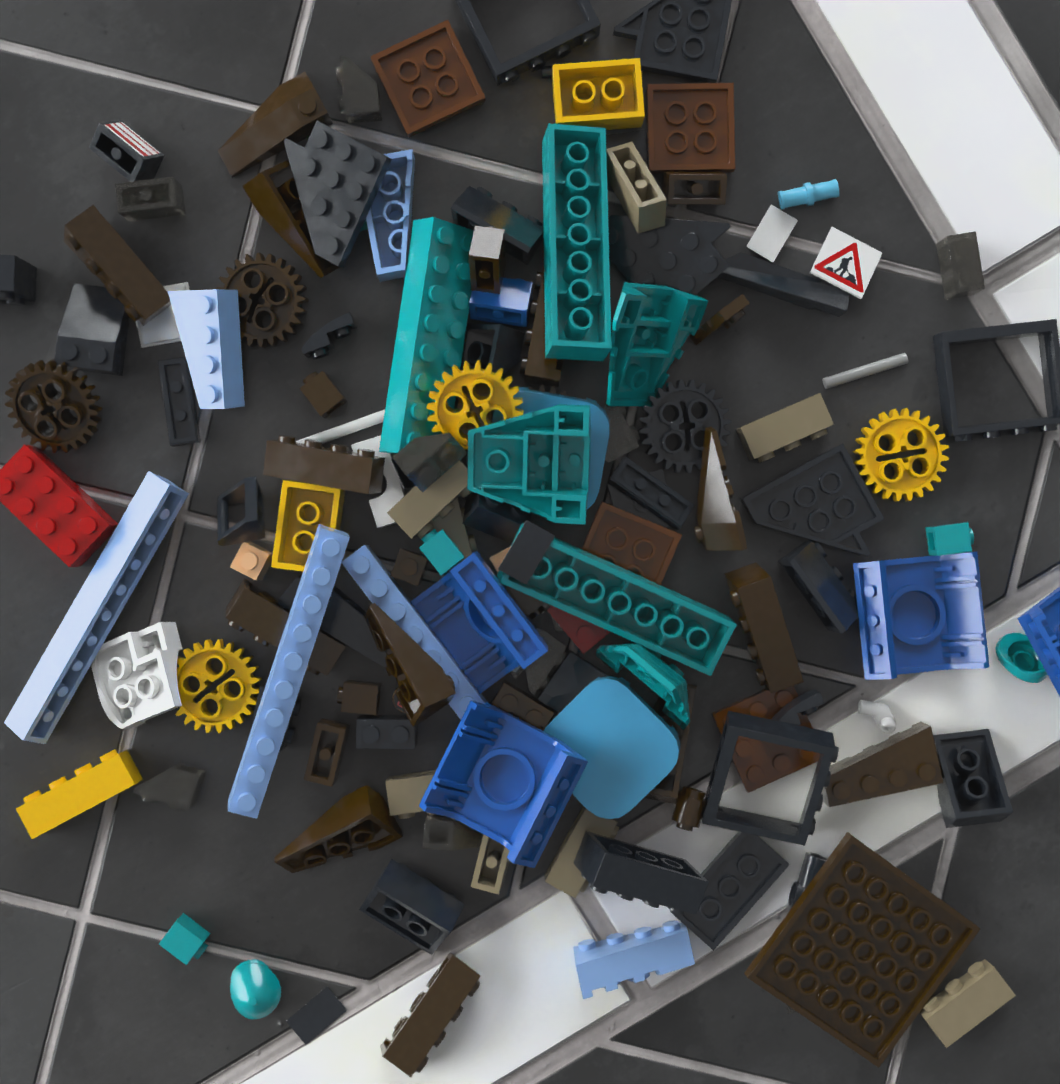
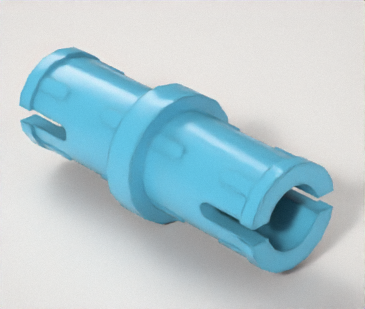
[778,179,839,210]

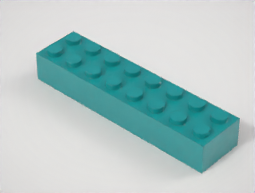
[542,123,612,361]
[379,217,474,462]
[497,523,737,676]

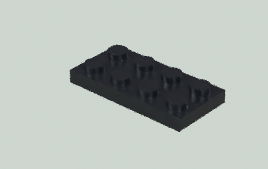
[670,831,790,951]

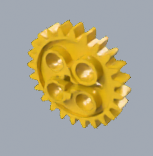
[426,360,524,456]
[853,408,949,502]
[175,639,262,733]

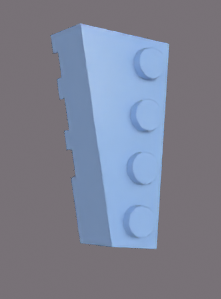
[366,149,415,282]
[168,289,245,409]
[573,920,695,999]

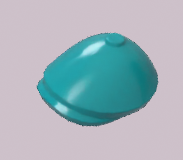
[995,633,1048,683]
[230,959,281,1019]

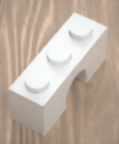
[351,435,406,528]

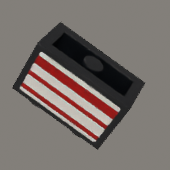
[89,120,165,184]

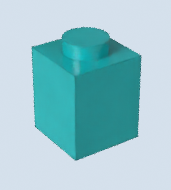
[925,523,974,556]
[419,529,465,575]
[159,913,211,965]

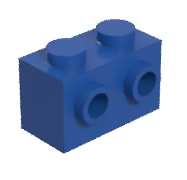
[469,278,533,327]

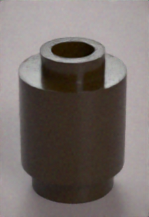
[672,786,707,831]

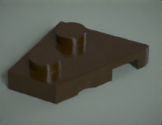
[689,294,750,345]

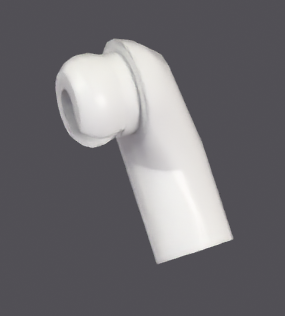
[858,700,897,734]

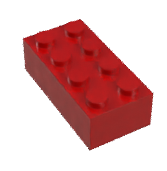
[0,444,118,567]

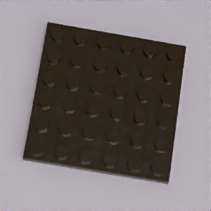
[744,832,981,1068]

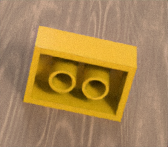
[552,58,645,130]
[271,480,345,572]

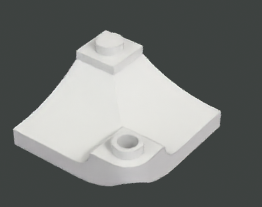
[91,622,182,729]

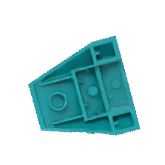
[606,282,708,406]
[467,404,591,525]
[596,643,690,730]

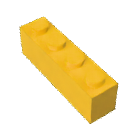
[16,749,143,839]

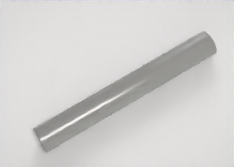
[822,353,908,389]

